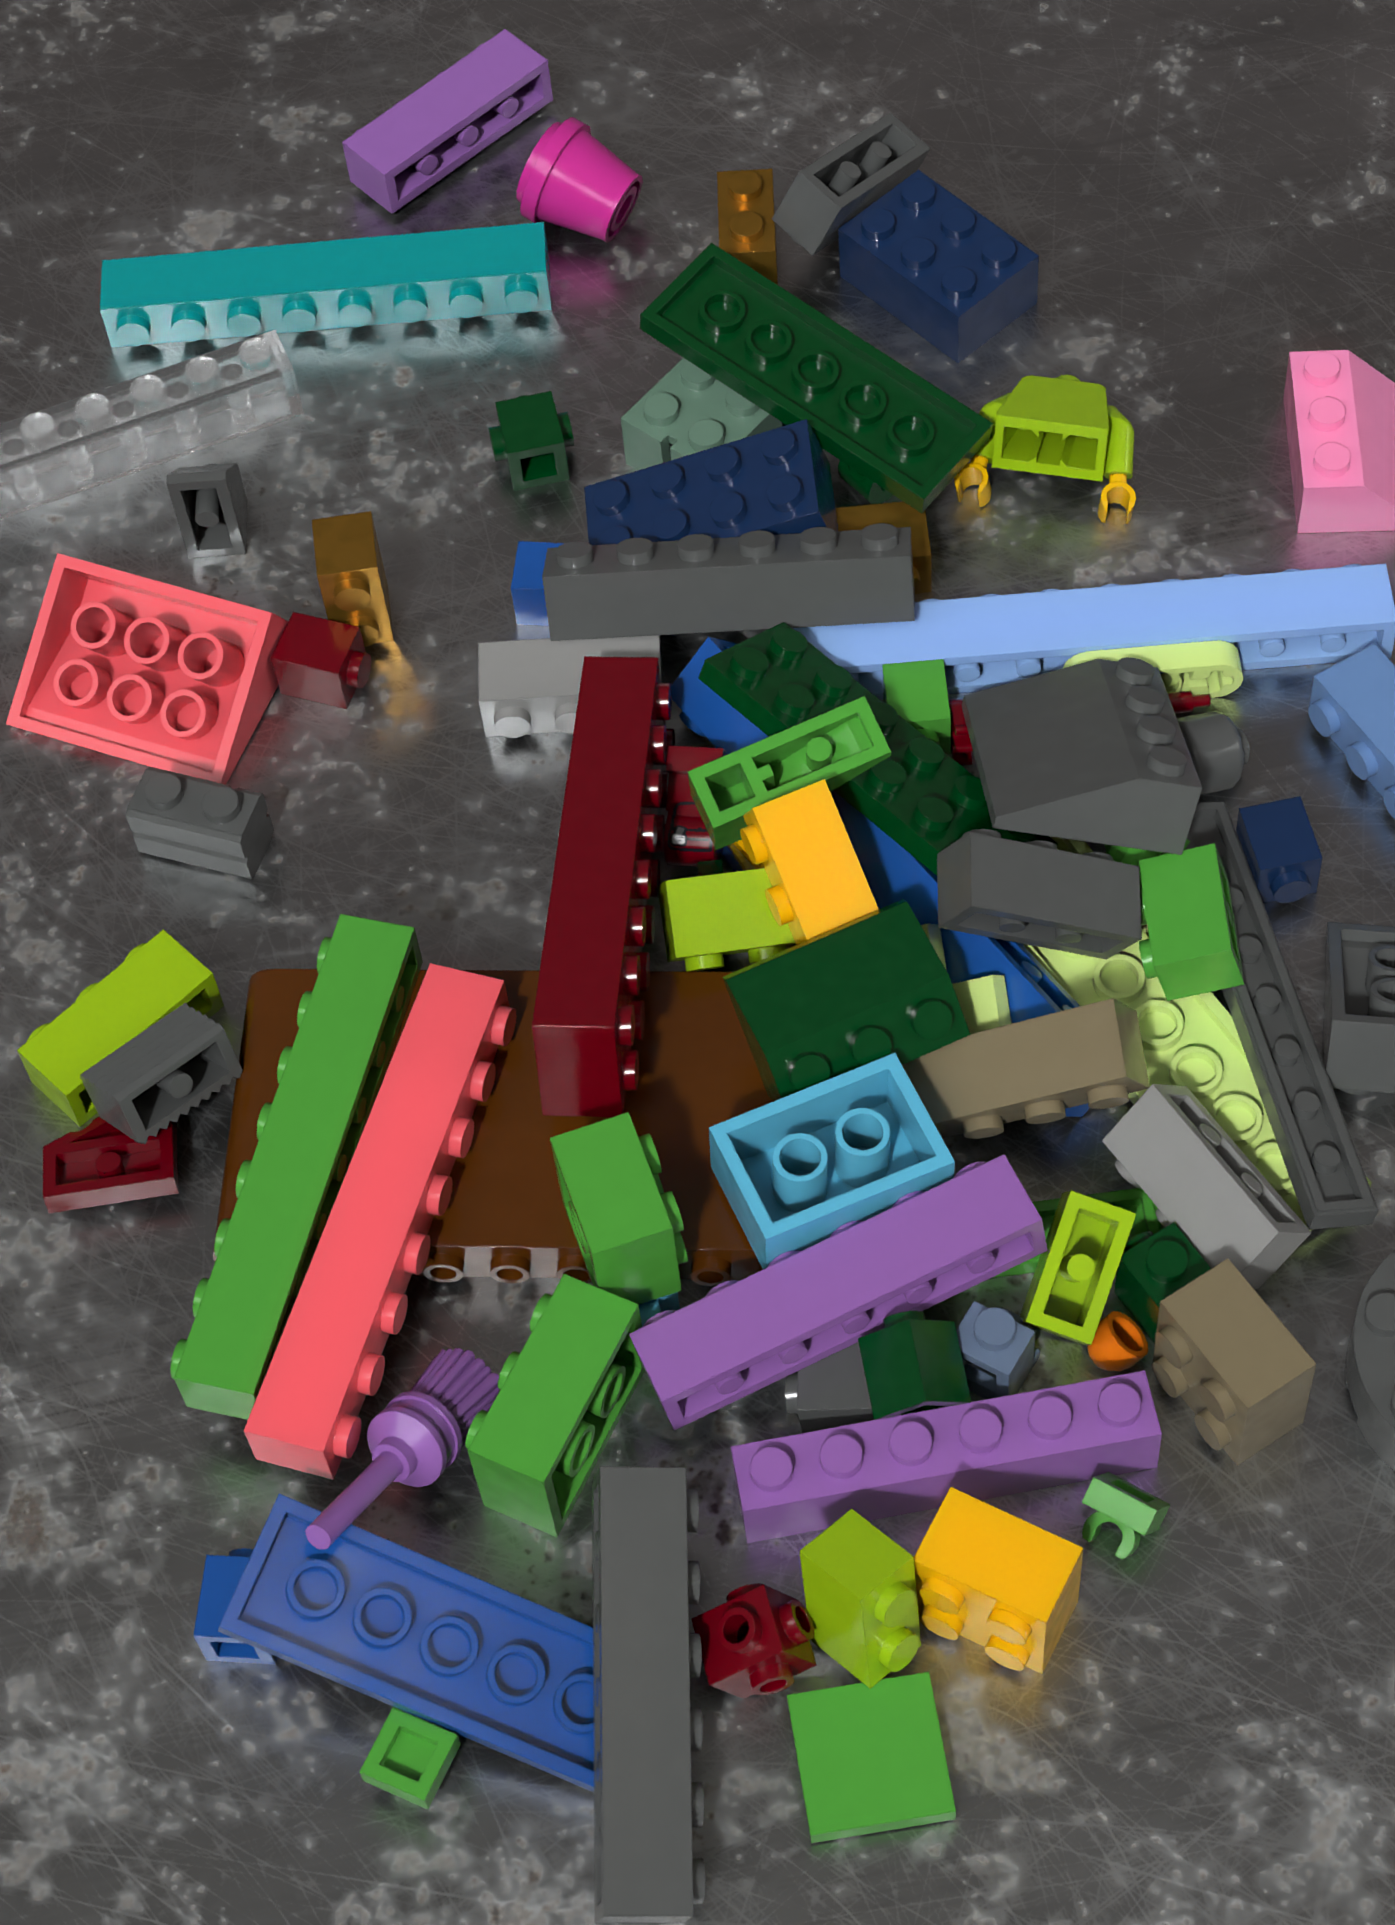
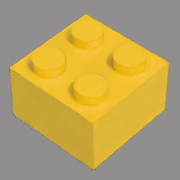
[914,1487,1083,1674]

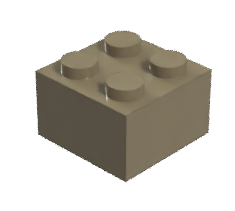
[1152,1258,1316,1466]

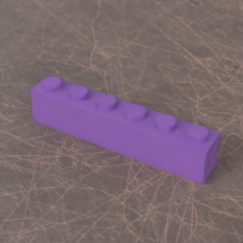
[629,1154,1048,1430]
[731,1370,1162,1543]

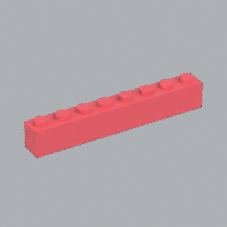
[244,963,516,1480]

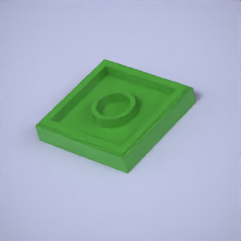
[787,1672,956,1843]

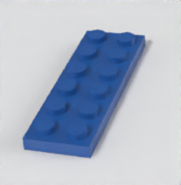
[218,1493,594,1792]

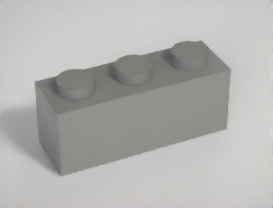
[478,635,666,738]
[1102,1084,1312,1289]

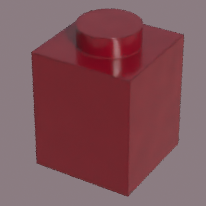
[271,612,371,709]

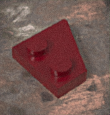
[43,1116,179,1213]

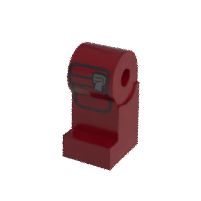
[664,746,728,867]

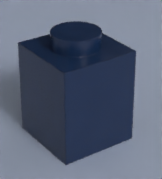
[1236,796,1323,903]

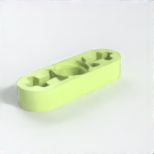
[1063,640,1243,698]

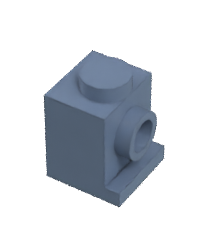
[956,1301,1040,1399]

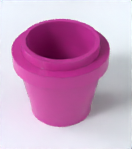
[516,117,643,243]

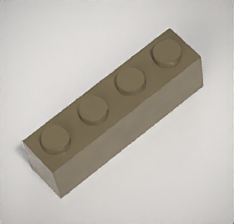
[902,998,1150,1139]

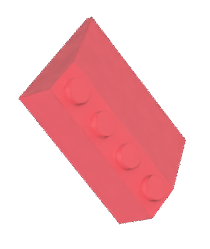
[6,553,288,784]

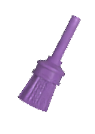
[306,1348,500,1550]

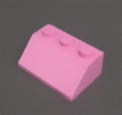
[1283,350,1395,534]

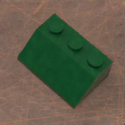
[722,899,971,1101]

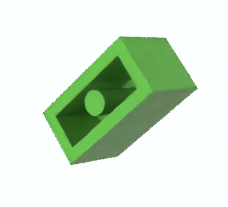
[1139,843,1245,1001]

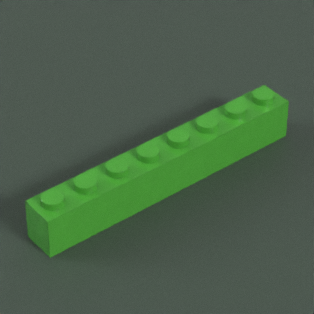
[170,914,423,1420]

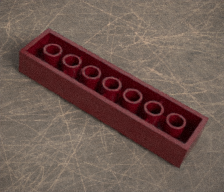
[532,656,675,1117]

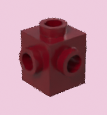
[691,1583,817,1699]

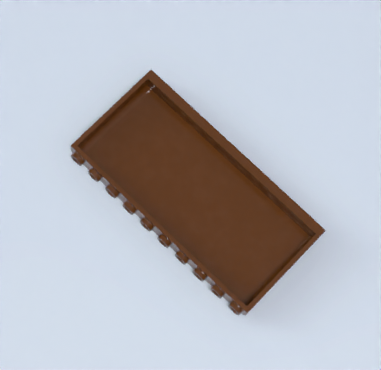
[213,969,773,1286]

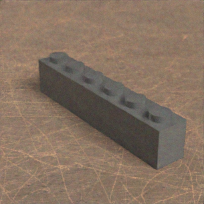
[542,523,915,641]
[592,1466,706,1923]

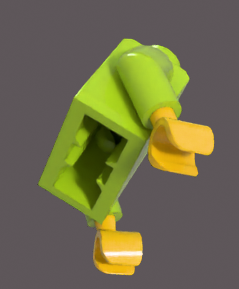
[954,374,1136,524]

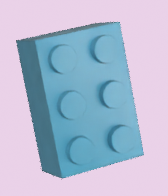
[709,1053,955,1269]

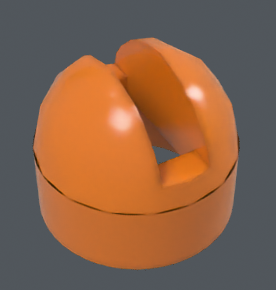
[1087,1311,1148,1372]

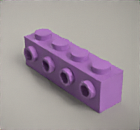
[342,29,553,214]

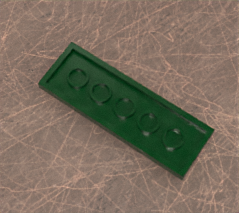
[639,242,994,513]
[698,622,1058,875]

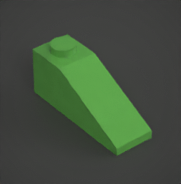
[688,696,891,850]

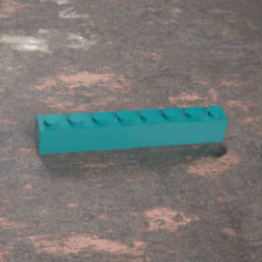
[100,222,552,348]

